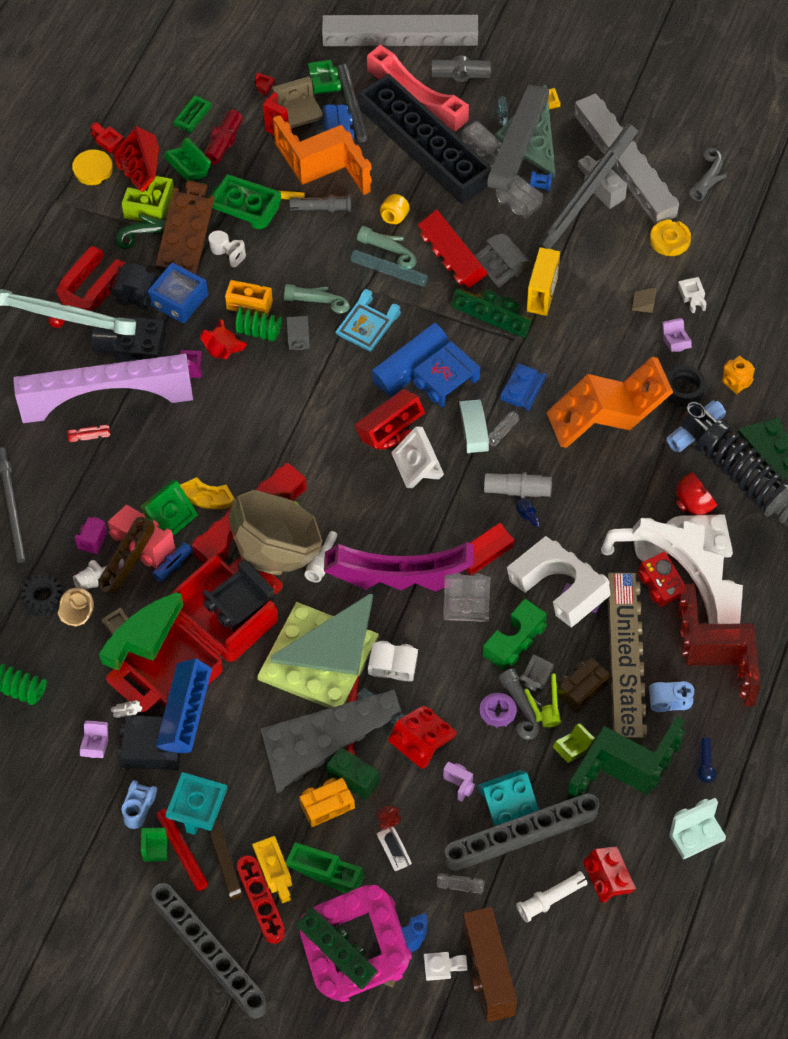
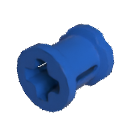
[530,171,552,192]

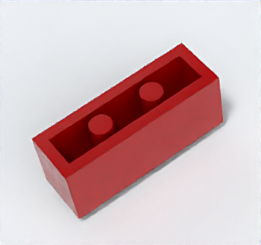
[354,389,425,449]

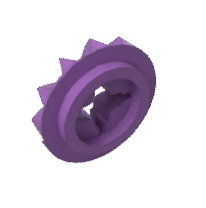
[480,693,517,729]

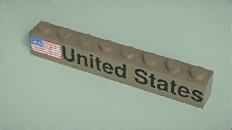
[607,573,647,746]

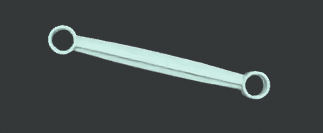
[0,289,136,335]

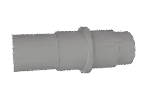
[484,472,552,499]

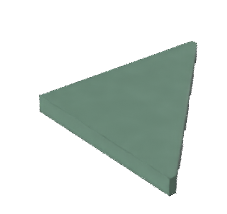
[495,85,556,178]
[271,594,373,675]

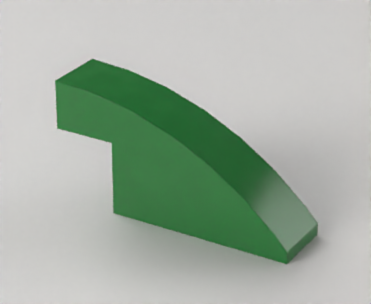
[99,593,184,671]

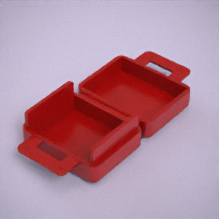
[106,554,283,712]

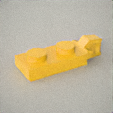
[252,836,292,903]

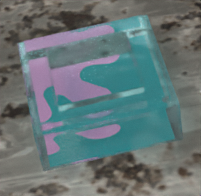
[497,97,508,125]

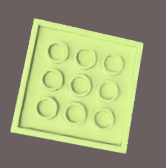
[258,602,379,708]

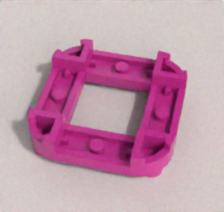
[300,885,412,1002]

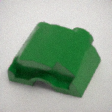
[308,60,341,94]

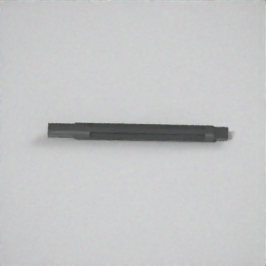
[538,123,638,249]

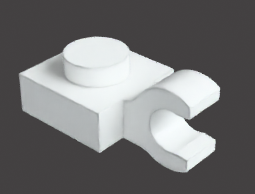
[424,952,467,981]

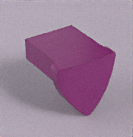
[180,350,203,378]

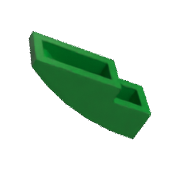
[286,842,365,893]

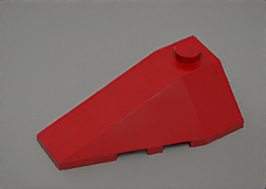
[113,126,159,192]

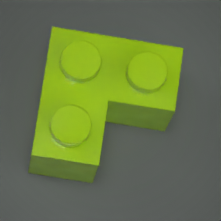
[122,176,174,222]

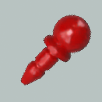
[376,430,411,449]

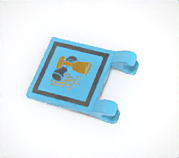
[336,289,401,352]

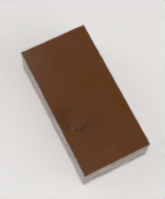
[463,907,517,1022]

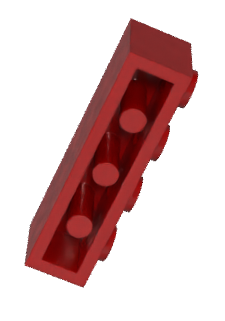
[418,210,488,289]

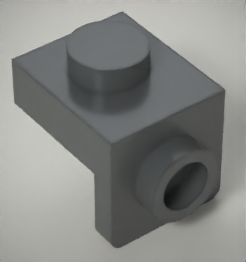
[519,654,555,691]

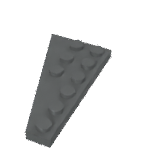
[261,689,401,793]

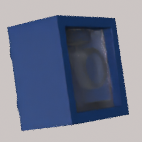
[148,262,208,324]

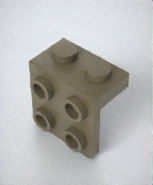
[272,76,323,128]

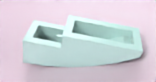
[459,399,489,453]

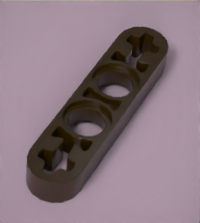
[99,517,155,593]
[209,816,243,901]

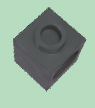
[287,316,310,350]

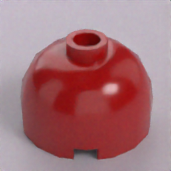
[676,472,717,515]

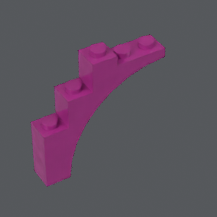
[324,542,474,592]

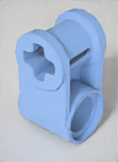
[649,681,694,712]
[121,780,157,829]

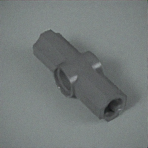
[432,55,491,82]

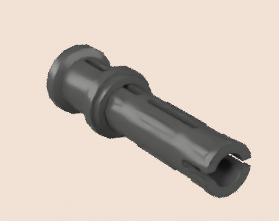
[290,194,352,213]

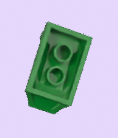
[208,174,282,229]

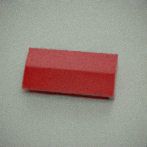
[465,523,514,576]

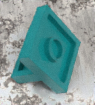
[166,772,227,835]

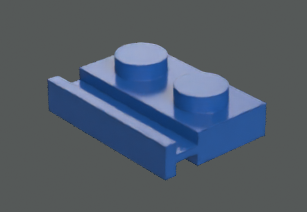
[501,363,546,411]

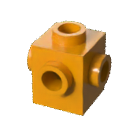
[722,355,755,394]

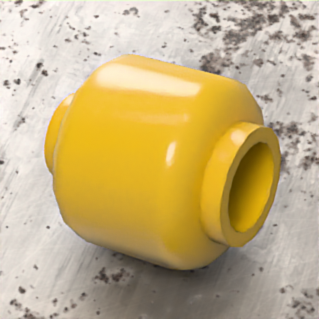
[380,194,410,225]

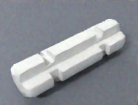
[111,700,142,718]

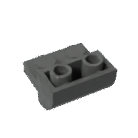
[475,234,533,288]

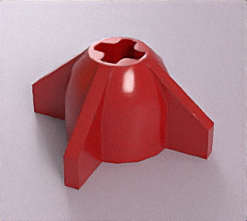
[200,319,247,359]

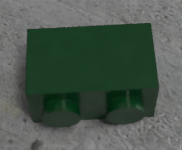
[327,747,380,800]

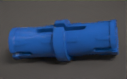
[152,542,193,583]

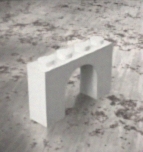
[507,536,611,628]

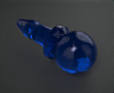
[516,498,540,527]

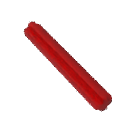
[156,808,208,891]

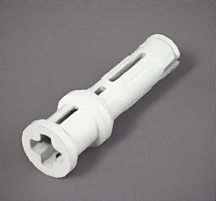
[516,871,587,922]

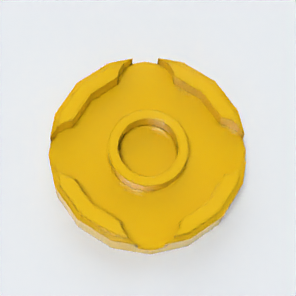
[72,150,113,185]
[650,219,691,256]

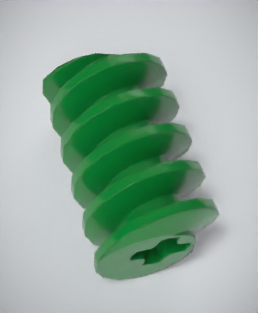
[235,307,282,342]
[0,664,47,705]

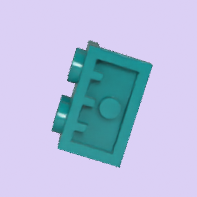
[477,770,539,827]

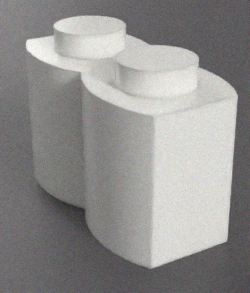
[368,641,418,681]

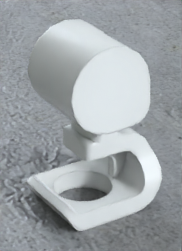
[209,231,246,267]

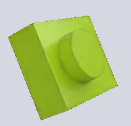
[553,723,595,763]

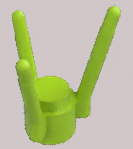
[524,673,561,727]

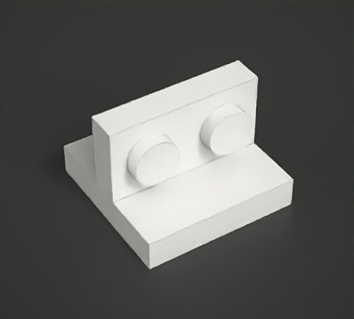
[391,426,444,488]

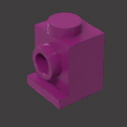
[75,517,108,554]

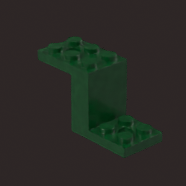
[567,716,686,800]

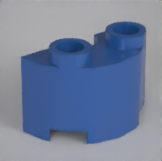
[401,913,427,953]

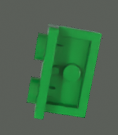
[164,138,211,181]

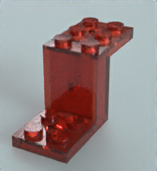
[678,584,760,706]

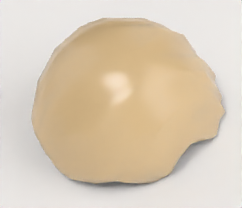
[58,588,94,627]

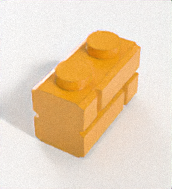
[225,280,273,317]
[299,778,355,827]

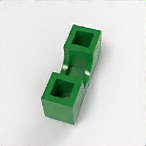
[483,599,547,671]

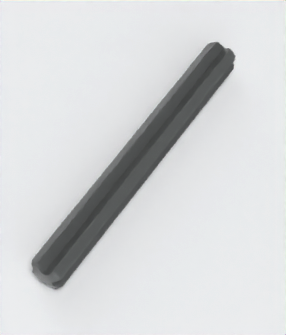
[337,64,368,143]

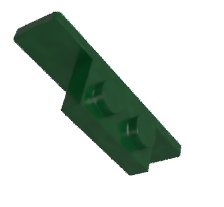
[451,288,532,338]
[296,908,378,989]

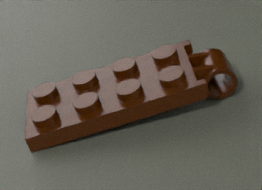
[155,180,215,275]

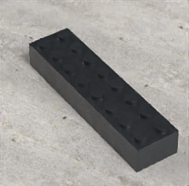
[358,74,492,204]

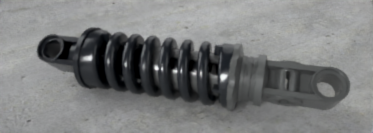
[679,402,788,527]

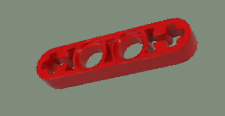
[237,856,285,944]

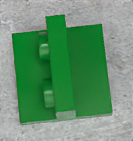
[140,480,198,536]

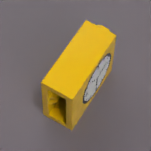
[527,248,560,316]

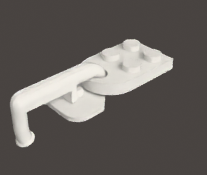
[601,515,733,562]

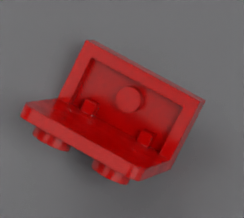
[388,706,457,769]

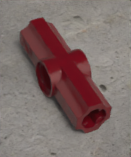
[203,109,243,165]

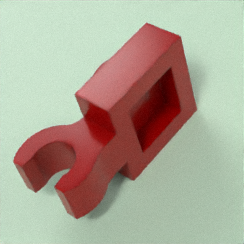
[90,122,124,153]

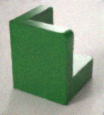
[141,828,168,862]

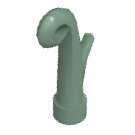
[357,225,417,270]
[284,284,350,314]

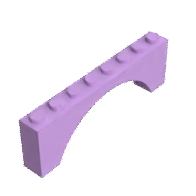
[14,354,193,423]

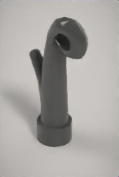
[689,148,727,201]
[499,669,542,740]

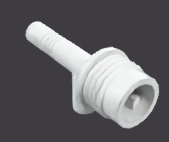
[304,531,337,583]
[73,559,124,590]

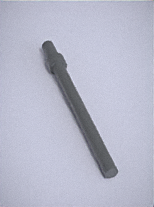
[0,447,26,563]

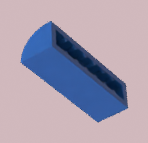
[372,323,450,397]
[156,658,212,753]

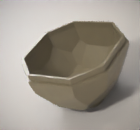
[229,490,323,575]

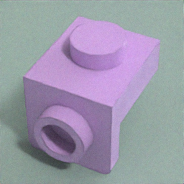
[662,318,692,352]
[80,721,109,758]
[444,762,475,802]

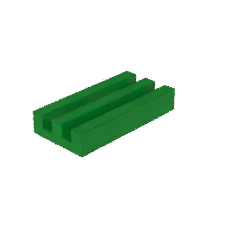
[173,95,212,134]

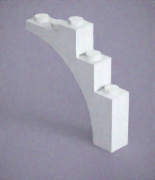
[632,518,743,643]

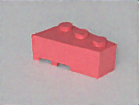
[108,504,175,569]

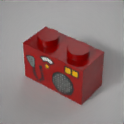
[638,551,688,607]

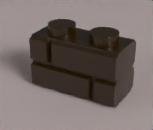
[557,658,610,712]

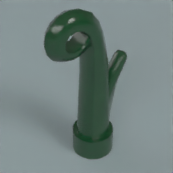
[116,214,167,249]

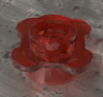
[377,806,401,830]

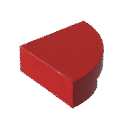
[255,72,275,96]

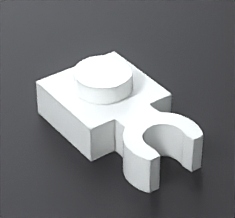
[678,277,706,313]

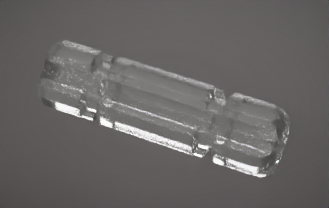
[488,411,519,446]
[437,873,484,894]

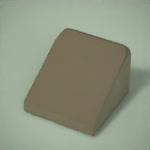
[632,288,656,313]

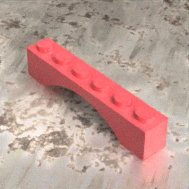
[367,45,469,132]

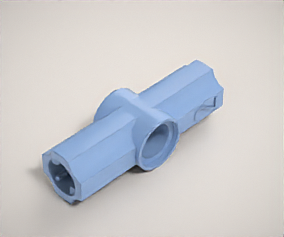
[667,401,726,453]

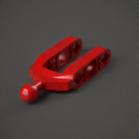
[48,246,125,328]

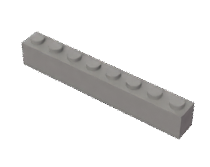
[322,15,478,46]
[574,93,679,224]

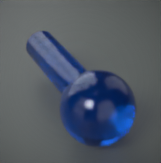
[697,738,716,783]

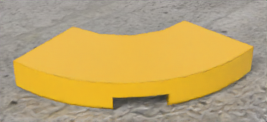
[180,477,234,509]

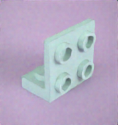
[669,798,726,860]

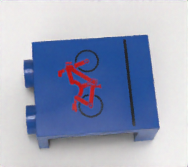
[413,341,480,408]

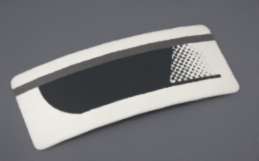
[376,826,412,871]

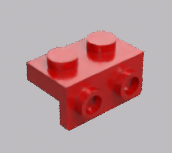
[263,92,289,136]
[583,847,636,902]

